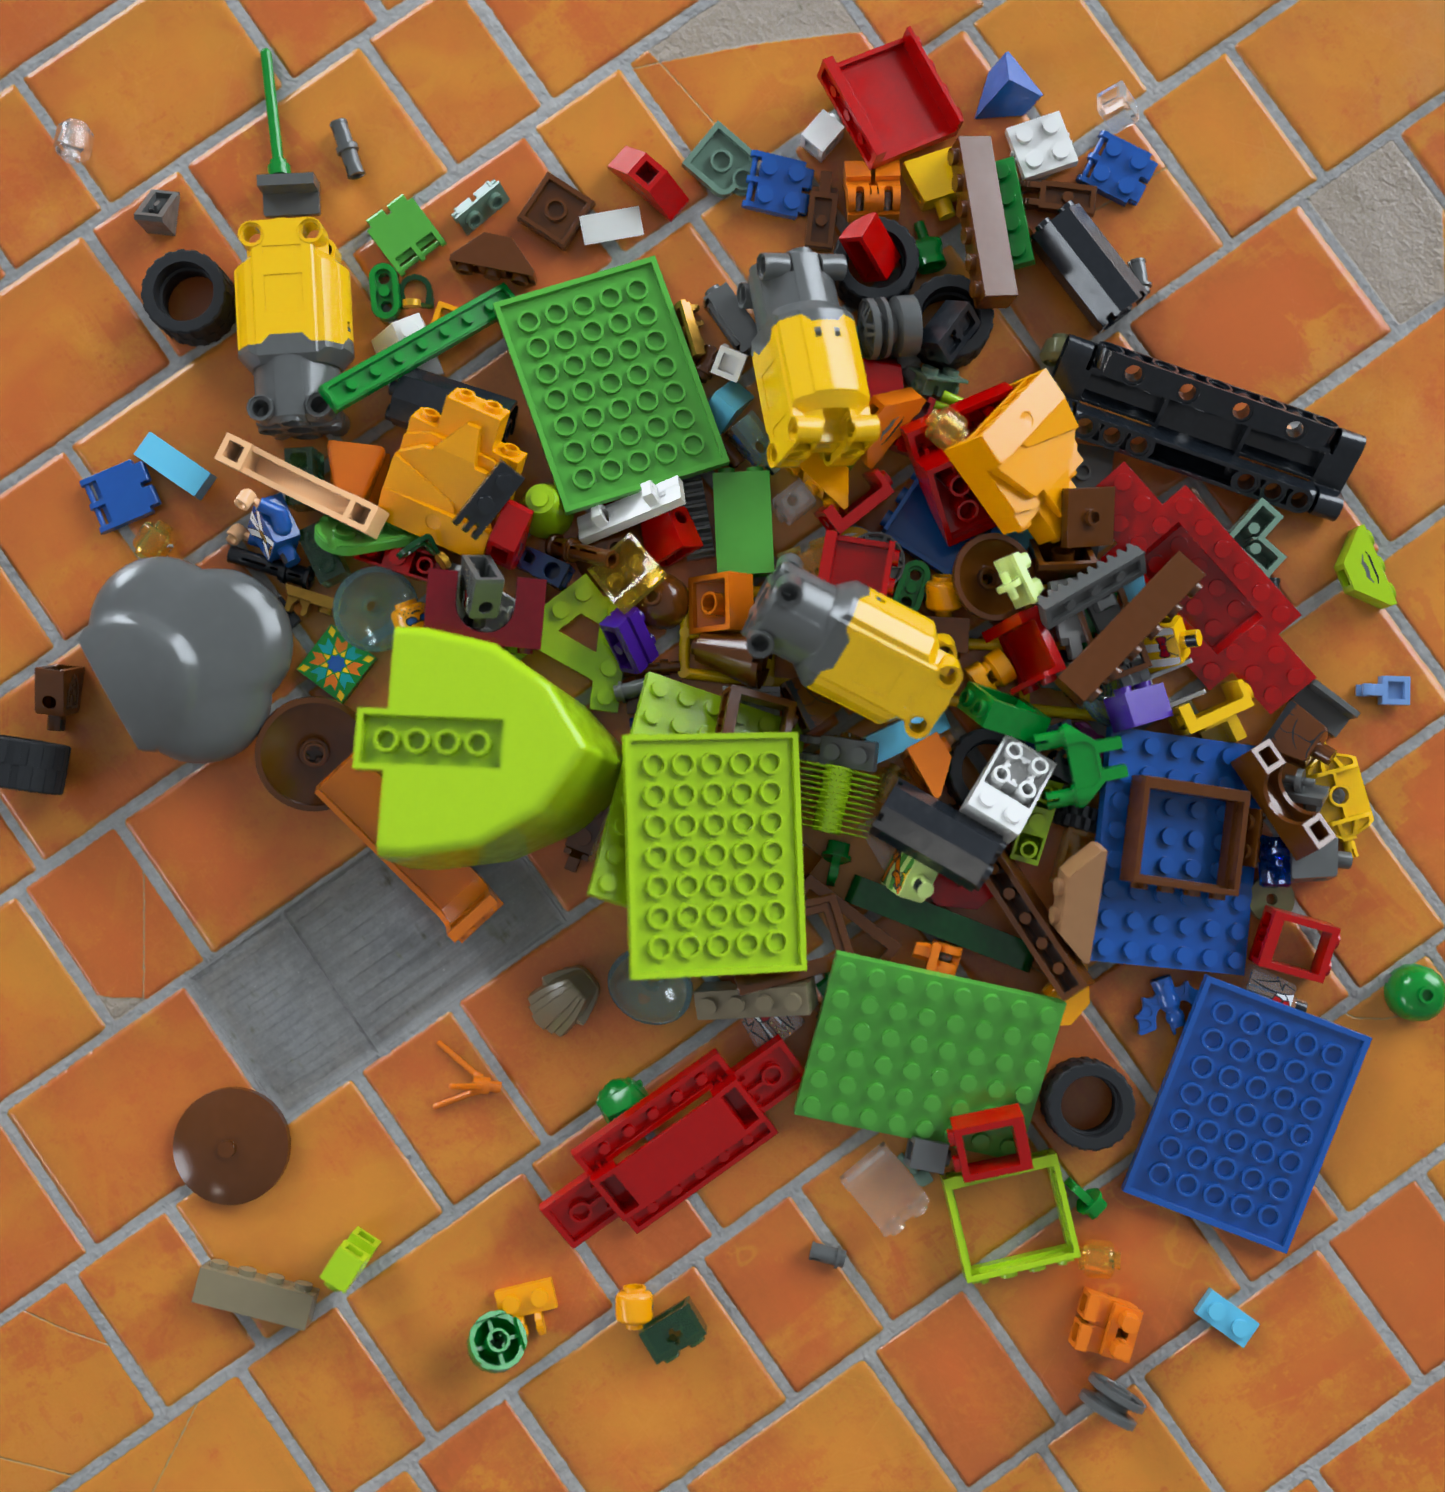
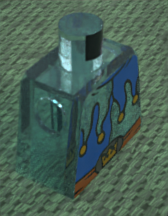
[725,410,781,476]

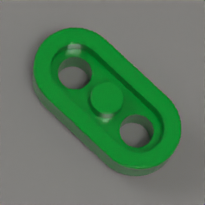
[369,263,401,322]
[892,560,931,612]

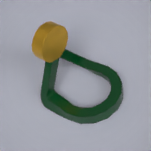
[400,274,434,310]
[396,534,452,570]

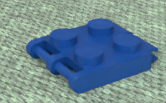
[1075,130,1158,207]
[742,150,815,220]
[79,460,162,535]

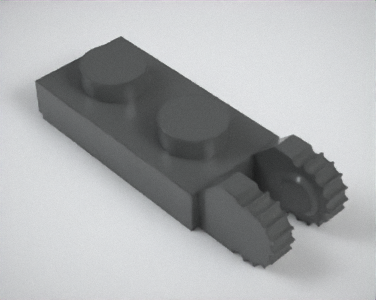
[799,734,879,772]

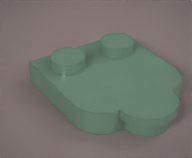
[681,121,756,198]

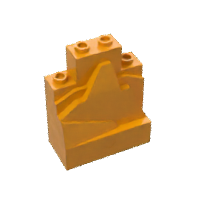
[944,368,1084,545]
[378,388,528,555]

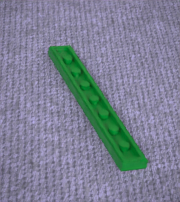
[318,282,515,414]

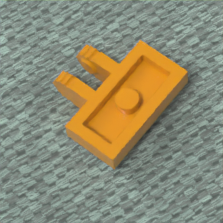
[494,1277,558,1339]

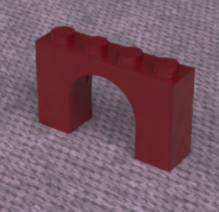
[424,568,547,655]

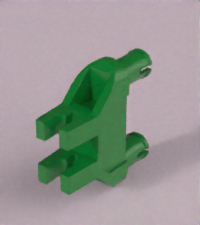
[1033,723,1129,811]

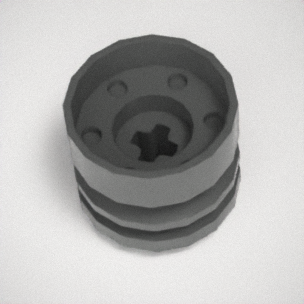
[857,294,923,360]

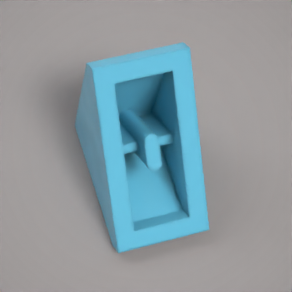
[708,381,755,435]

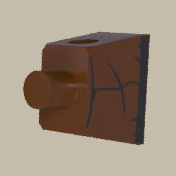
[779,677,843,734]
[1261,700,1337,769]

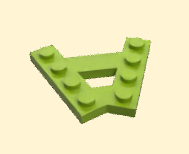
[505,574,631,713]

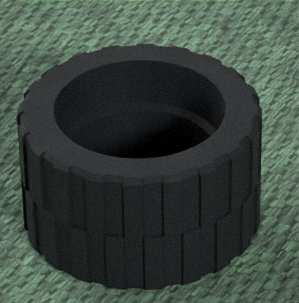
[834,216,919,312]
[141,249,236,347]
[914,274,994,370]
[944,728,1027,806]
[0,735,71,795]
[1039,1056,1136,1151]

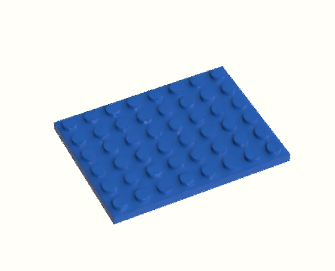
[1090,726,1261,976]
[1121,974,1372,1254]

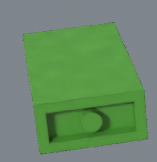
[712,466,774,578]

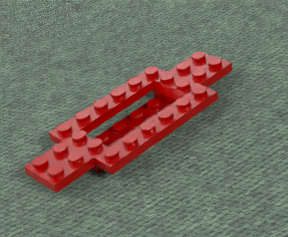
[1095,461,1317,715]
[539,1034,804,1249]

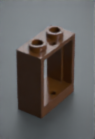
[715,684,798,733]

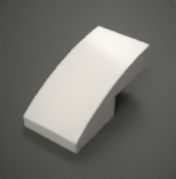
[579,206,644,246]

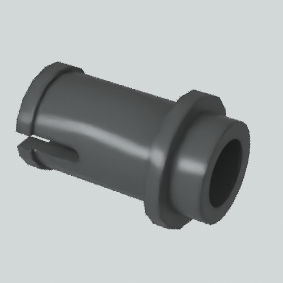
[1127,258,1152,293]
[613,677,645,703]
[808,1241,847,1269]

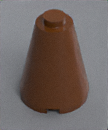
[691,632,773,689]

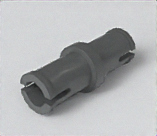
[329,118,366,180]

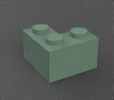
[1227,498,1287,578]

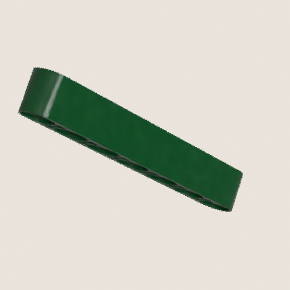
[844,874,1035,973]

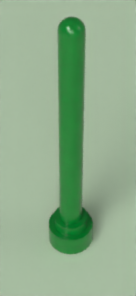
[260,48,291,174]

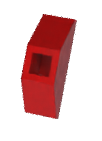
[607,146,690,222]
[485,499,534,570]
[353,547,441,583]

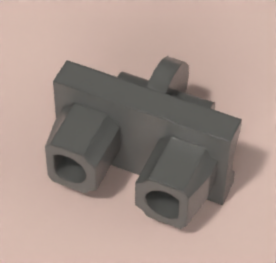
[1282,768,1330,812]

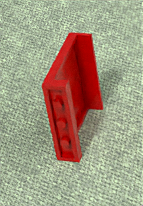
[817,26,964,170]

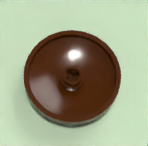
[255,696,357,811]
[173,1087,291,1205]

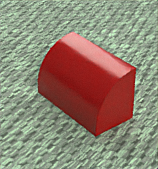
[839,212,901,282]

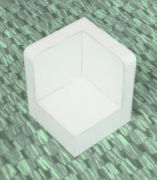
[711,344,748,383]

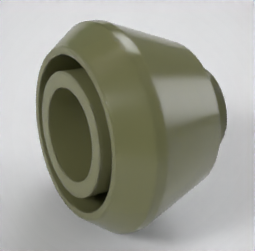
[1039,333,1068,367]

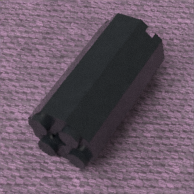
[1031,200,1149,334]
[385,368,519,443]
[868,778,1007,892]

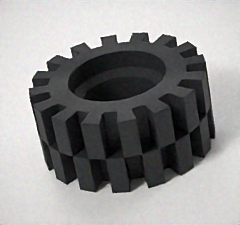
[1051,805,1098,834]

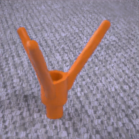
[432,1040,502,1110]

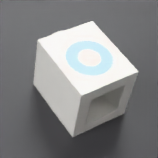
[800,109,845,163]

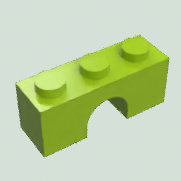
[319,1226,382,1294]

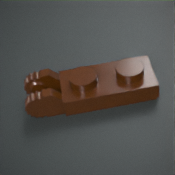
[1019,180,1097,218]

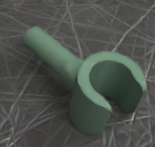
[897,1152,933,1186]

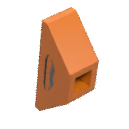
[860,387,927,470]

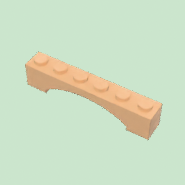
[215,432,389,540]

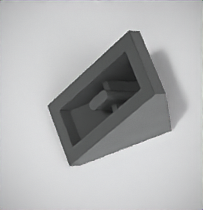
[134,189,180,236]

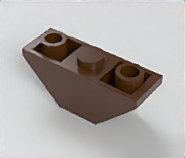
[449,232,537,286]

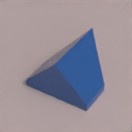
[974,51,1043,119]

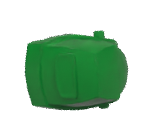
[596,1077,649,1123]

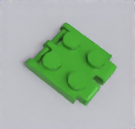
[366,194,447,277]

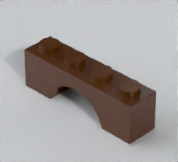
[1230,738,1337,861]

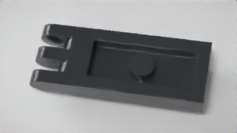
[452,459,525,540]

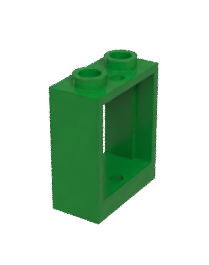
[957,681,1052,744]

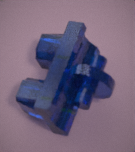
[1258,835,1291,888]

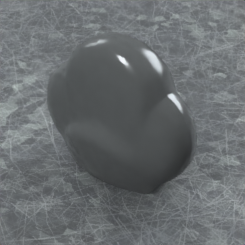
[77,556,293,764]

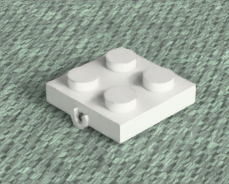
[1005,111,1079,181]

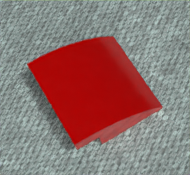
[899,382,1014,547]

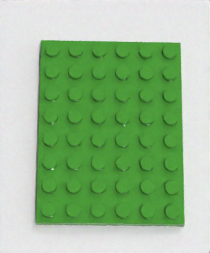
[493,255,730,516]
[793,950,1066,1157]

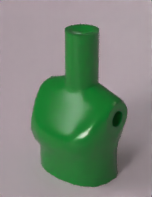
[913,220,947,274]

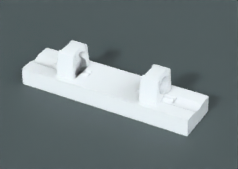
[577,475,686,545]

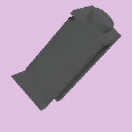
[703,282,758,356]

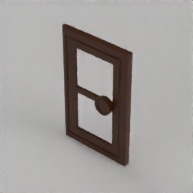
[733,892,854,997]

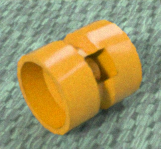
[963,648,1017,690]

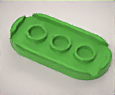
[314,505,419,556]

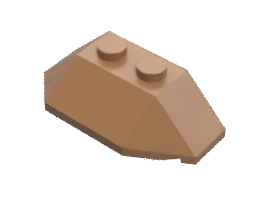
[1049,841,1108,964]

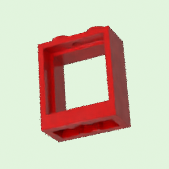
[1248,905,1341,984]
[946,1103,1034,1183]

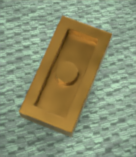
[674,299,706,362]
[285,584,347,617]

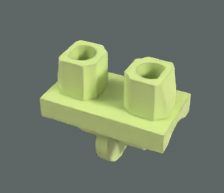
[993,552,1044,609]

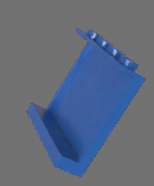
[880,471,1003,574]

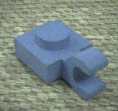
[1355,676,1411,706]

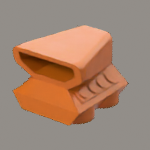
[327,440,391,505]

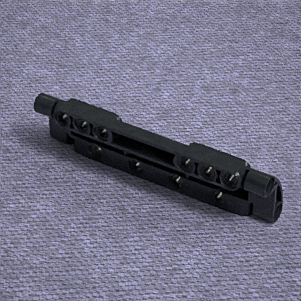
[1051,334,1366,522]

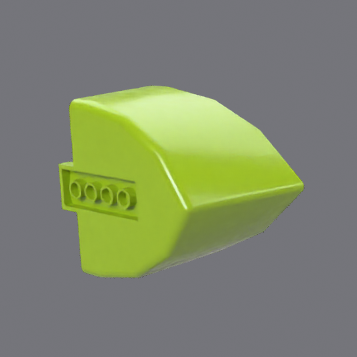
[353,627,623,870]

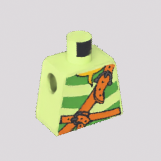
[880,849,938,903]

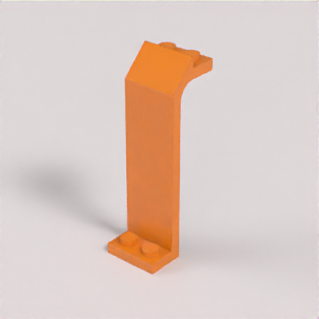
[315,752,504,943]

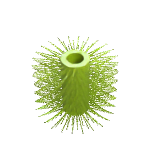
[799,760,882,839]

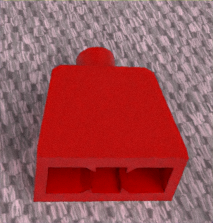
[641,506,703,568]

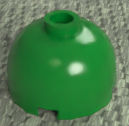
[1384,964,1445,1022]
[467,1310,527,1374]

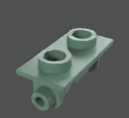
[451,179,510,236]
[909,364,969,397]

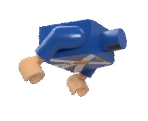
[226,489,301,568]

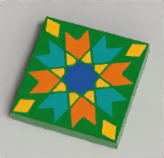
[297,624,378,704]

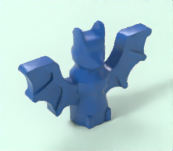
[1134,974,1198,1035]

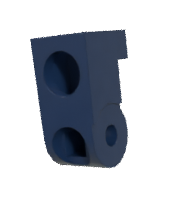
[516,546,576,592]

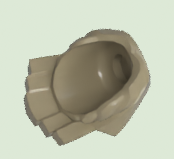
[527,965,600,1037]

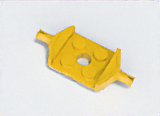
[1303,741,1374,858]

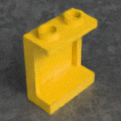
[1167,679,1254,735]

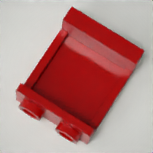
[813,468,895,535]
[818,530,900,596]
[982,605,1067,696]

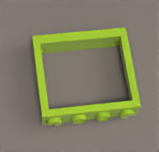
[940,1148,1081,1285]

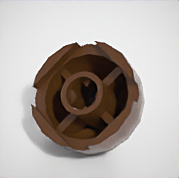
[631,572,689,630]

